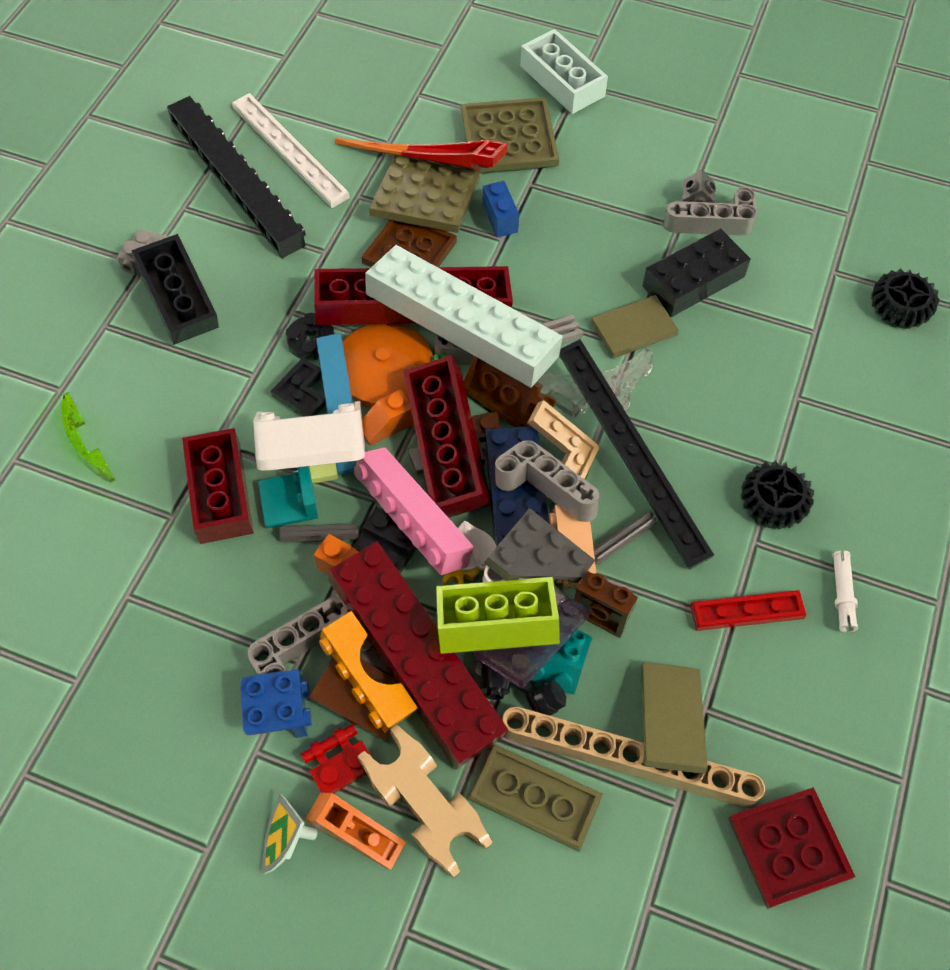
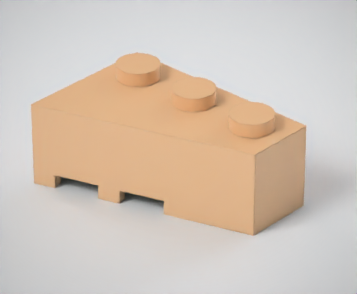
[549,505,596,590]

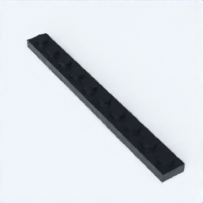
[559,339,714,570]

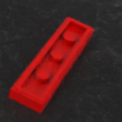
[690,590,807,631]

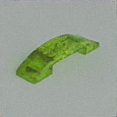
[61,392,115,483]

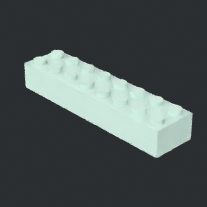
[365,245,563,388]

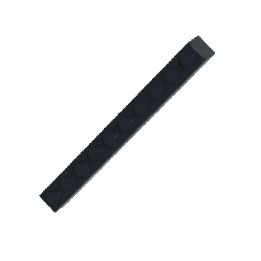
[167,96,306,258]

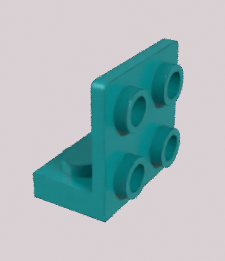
[258,466,319,528]

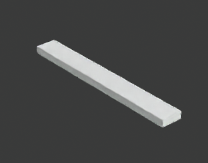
[232,93,350,209]

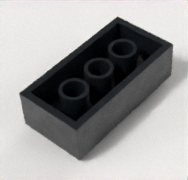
[642,228,751,317]
[131,234,219,345]

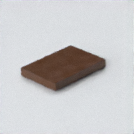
[309,657,397,742]

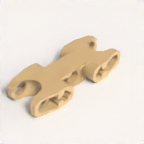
[358,724,493,879]

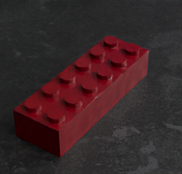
[403,355,492,518]

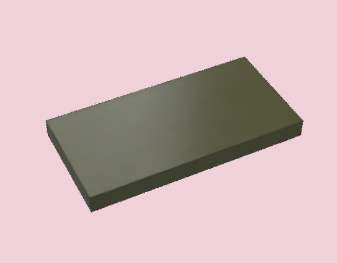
[641,662,708,774]
[468,744,603,852]

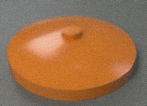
[343,324,433,408]

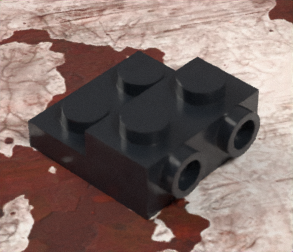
[353,506,417,574]

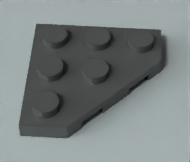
[484,508,595,583]

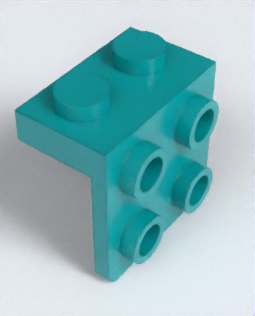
[520,625,592,695]

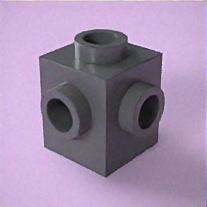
[682,170,716,203]

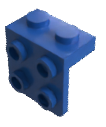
[240,669,312,738]

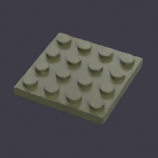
[461,97,559,173]
[369,156,480,233]

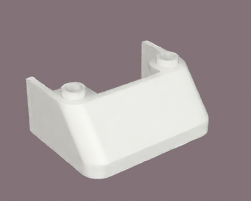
[253,401,365,470]

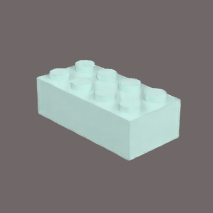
[520,29,608,114]

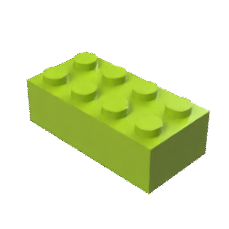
[436,577,560,654]

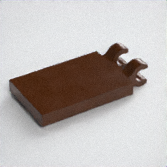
[464,356,557,427]

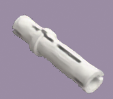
[832,551,858,633]

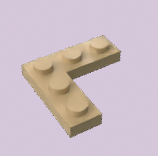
[527,400,600,505]

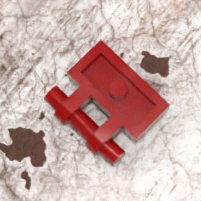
[300,724,371,794]

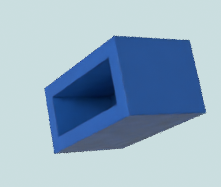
[482,181,519,238]

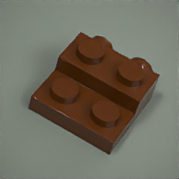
[571,571,638,638]

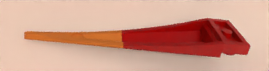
[335,138,508,171]

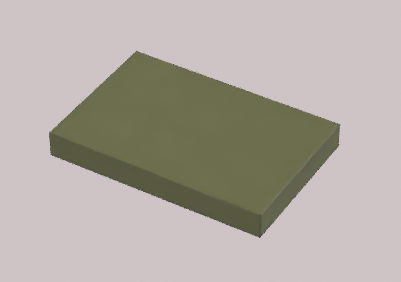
[591,295,679,359]

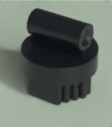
[525,680,567,716]

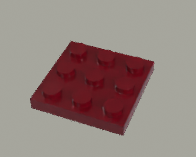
[728,787,856,909]

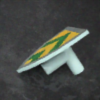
[262,794,317,874]

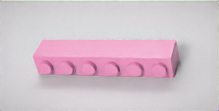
[354,447,474,575]

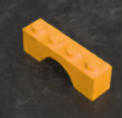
[319,611,418,733]

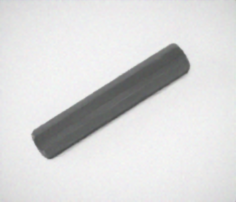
[594,511,657,564]
[279,524,359,542]

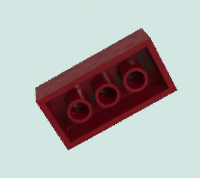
[182,428,254,544]

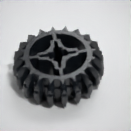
[871,268,940,329]
[741,460,814,530]

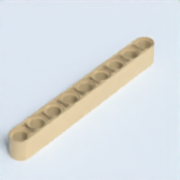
[502,707,765,808]

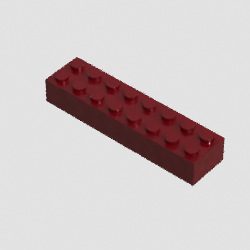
[314,266,513,325]
[329,541,508,770]

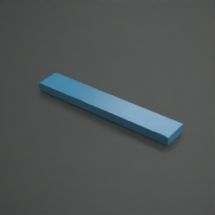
[316,333,357,475]

